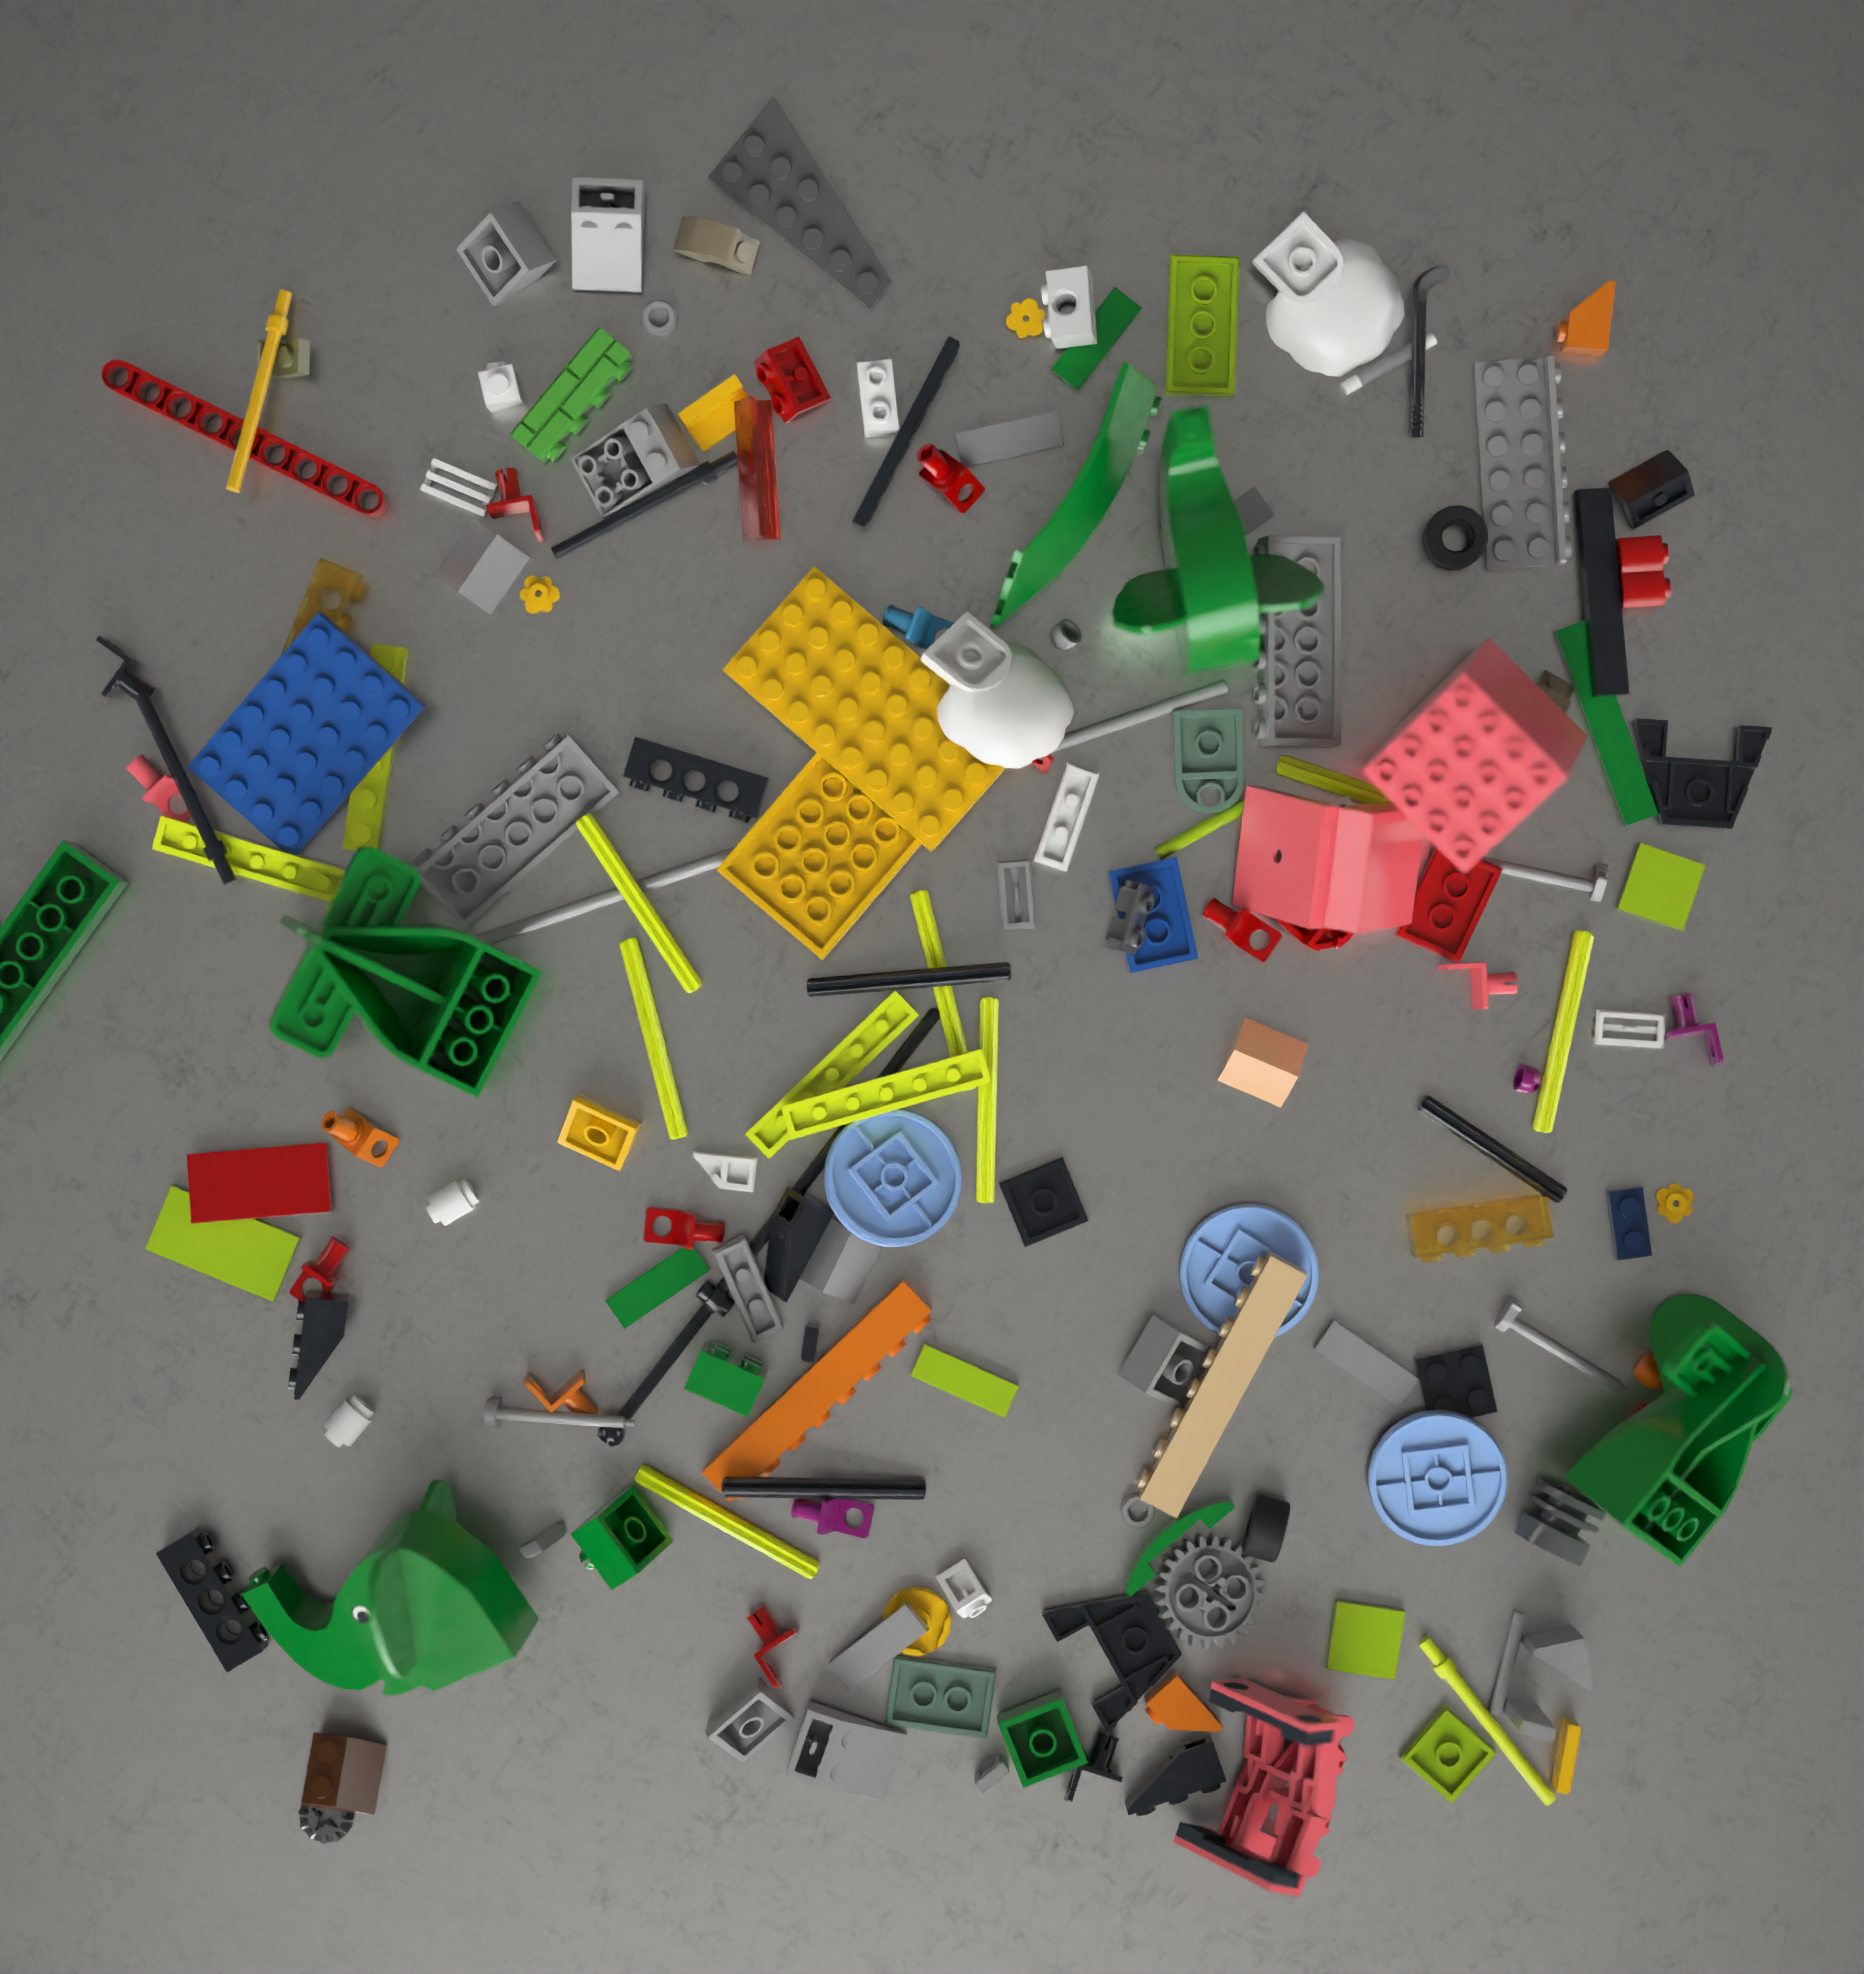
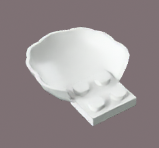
[1252,212,1405,377]
[921,612,1074,769]

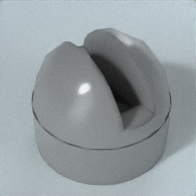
[1051,619,1082,650]

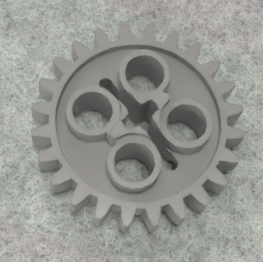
[1153,1535,1266,1649]

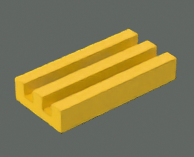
[1550,1717,1582,1794]

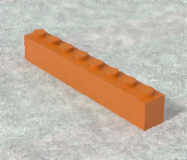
[702,1278,932,1503]

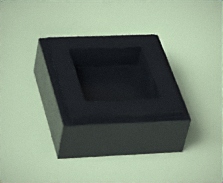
[801,1323,820,1363]

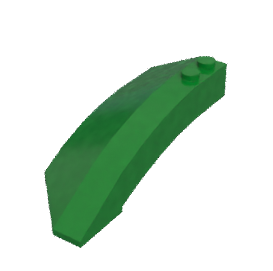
[990,362,1162,630]

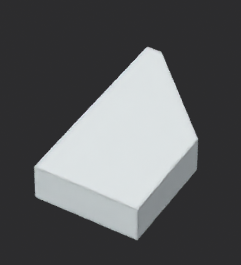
[693,1150,758,1192]

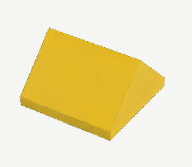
[557,1094,643,1171]

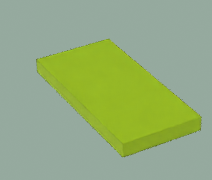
[1165,254,1240,397]
[145,1185,301,1302]

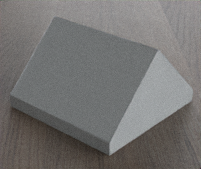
[434,519,531,615]
[800,1216,882,1304]
[1521,1625,1595,1692]
[705,1677,795,1763]

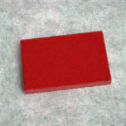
[1395,846,1503,963]

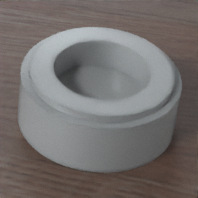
[642,300,677,336]
[1120,1492,1155,1529]

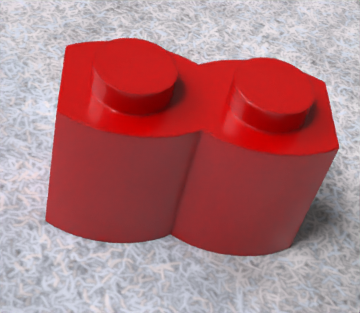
[1616,535,1671,609]

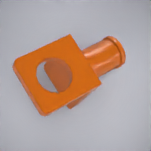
[321,1108,399,1168]
[524,1370,599,1426]

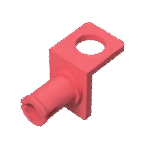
[126,755,202,821]
[1438,962,1518,1009]

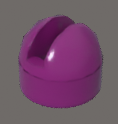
[1513,1064,1542,1093]

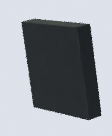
[999,1157,1089,1247]

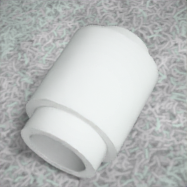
[425,1178,480,1226]
[323,1395,375,1448]

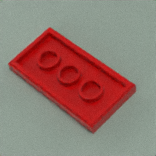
[187,1142,332,1224]

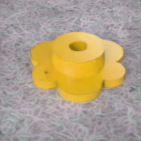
[1006,298,1045,338]
[519,575,560,614]
[1655,1183,1694,1224]

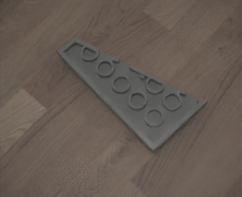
[708,96,892,310]

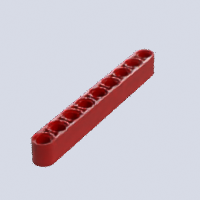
[101,359,389,519]

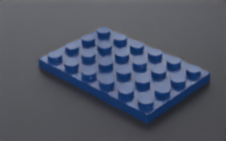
[187,612,427,855]

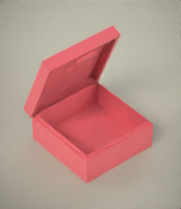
[1232,785,1423,934]

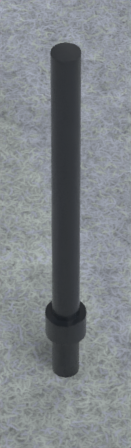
[551,451,741,560]
[134,691,237,885]

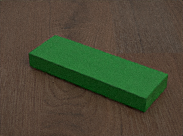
[1051,287,1142,392]
[605,1244,711,1329]

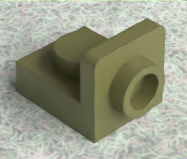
[256,338,310,379]

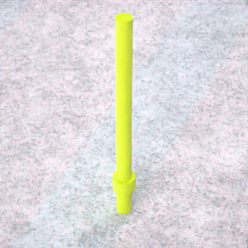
[1418,1636,1557,1805]

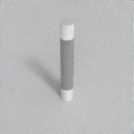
[1340,331,1437,395]

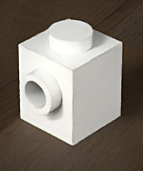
[478,361,525,413]

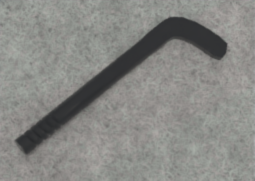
[1410,265,1450,437]

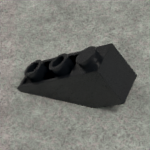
[764,1186,834,1302]
[288,1291,348,1400]
[1125,1735,1227,1816]

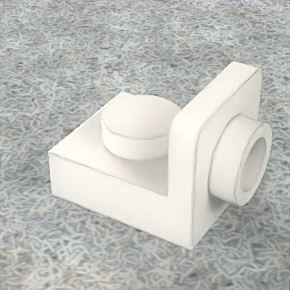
[936,1559,992,1618]

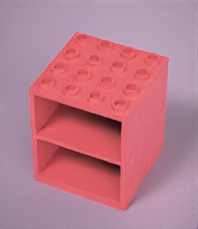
[1362,637,1588,873]

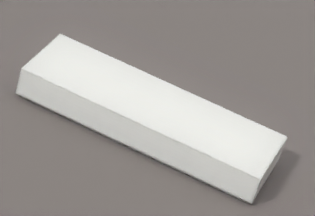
[1034,762,1100,872]

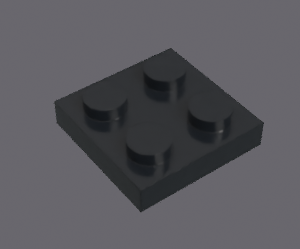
[1414,1343,1498,1418]

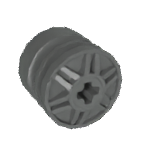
[1515,1479,1607,1566]

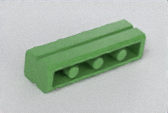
[510,327,633,464]

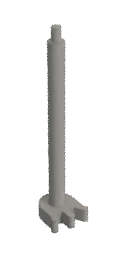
[1481,856,1609,902]
[1494,1295,1628,1394]
[484,1396,635,1429]

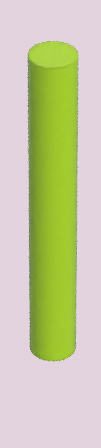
[1154,798,1245,860]

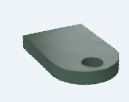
[1172,708,1245,814]

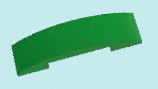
[1124,1496,1235,1597]

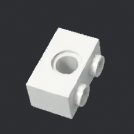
[1041,266,1097,349]
[857,359,899,438]

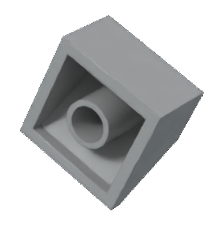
[456,202,557,307]
[1118,1315,1211,1409]

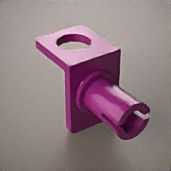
[1664,993,1724,1067]
[791,1498,874,1538]

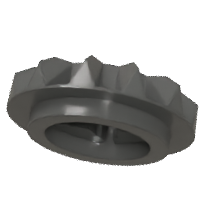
[298,1804,354,1844]

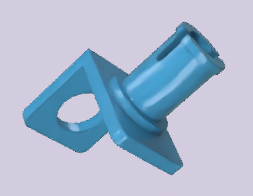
[882,604,954,650]

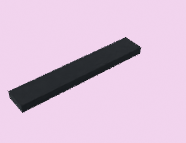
[852,336,960,531]
[1574,488,1630,697]

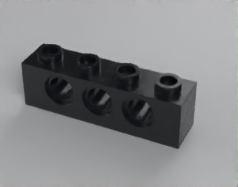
[623,737,770,823]
[156,1527,269,1672]

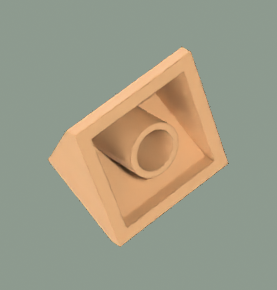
[1217,1017,1308,1107]

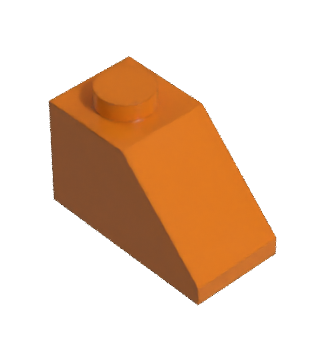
[1556,281,1616,357]
[1144,1669,1223,1732]

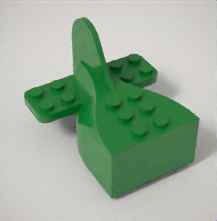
[268,845,542,1098]
[1564,1294,1792,1567]

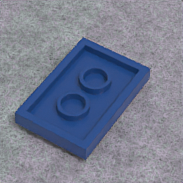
[1108,857,1198,973]

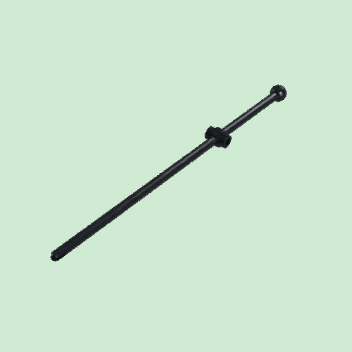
[598,1008,940,1447]

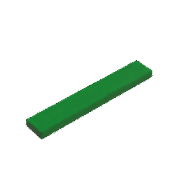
[1554,620,1659,826]

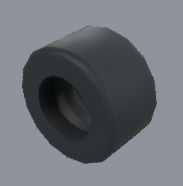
[1422,505,1488,570]
[1242,1494,1290,1563]

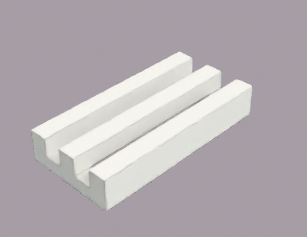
[420,458,498,518]
[1593,1010,1666,1049]

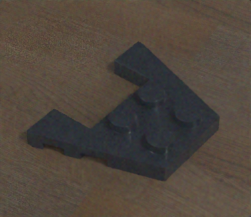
[1634,718,1772,829]
[1042,1592,1182,1733]

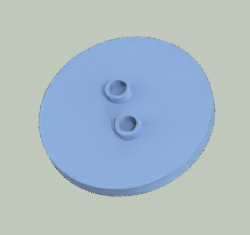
[824,1109,962,1247]
[1180,1203,1319,1337]
[1368,1410,1508,1546]

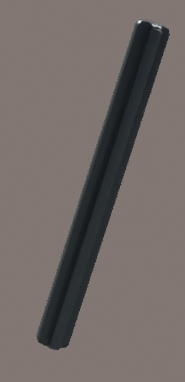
[806,962,1012,997]
[721,1476,926,1500]

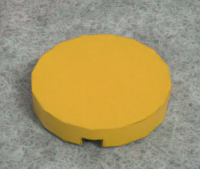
[883,1586,951,1656]

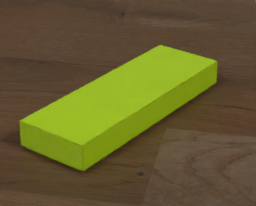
[910,1343,1019,1418]

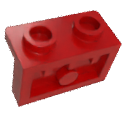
[754,337,831,423]

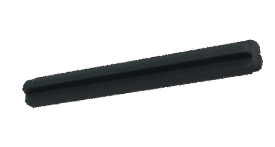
[1418,1095,1568,1203]

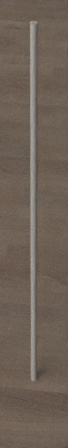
[473,679,1228,945]

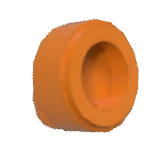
[1634,1353,1663,1389]

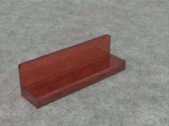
[734,396,780,541]

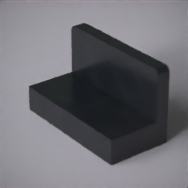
[1609,450,1695,529]

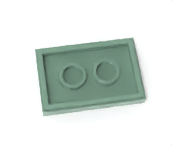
[884,1655,997,1739]

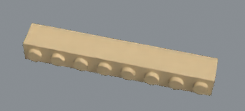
[1137,1251,1308,1518]

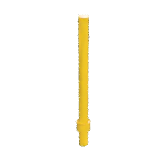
[226,290,293,492]

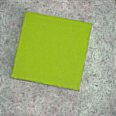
[1616,843,1706,931]
[1326,1599,1406,1680]
[1399,1705,1498,1804]

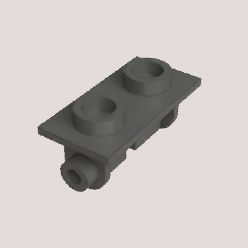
[1106,880,1154,955]

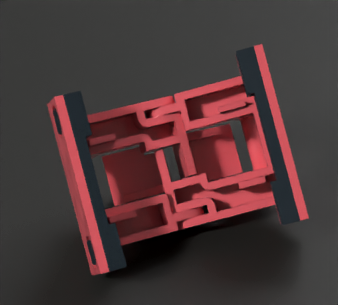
[1173,1678,1354,1897]

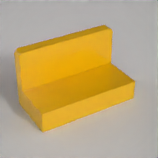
[678,374,759,452]

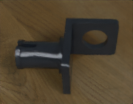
[96,635,156,701]
[1064,1732,1123,1803]

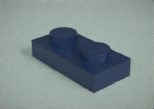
[1606,1186,1652,1260]

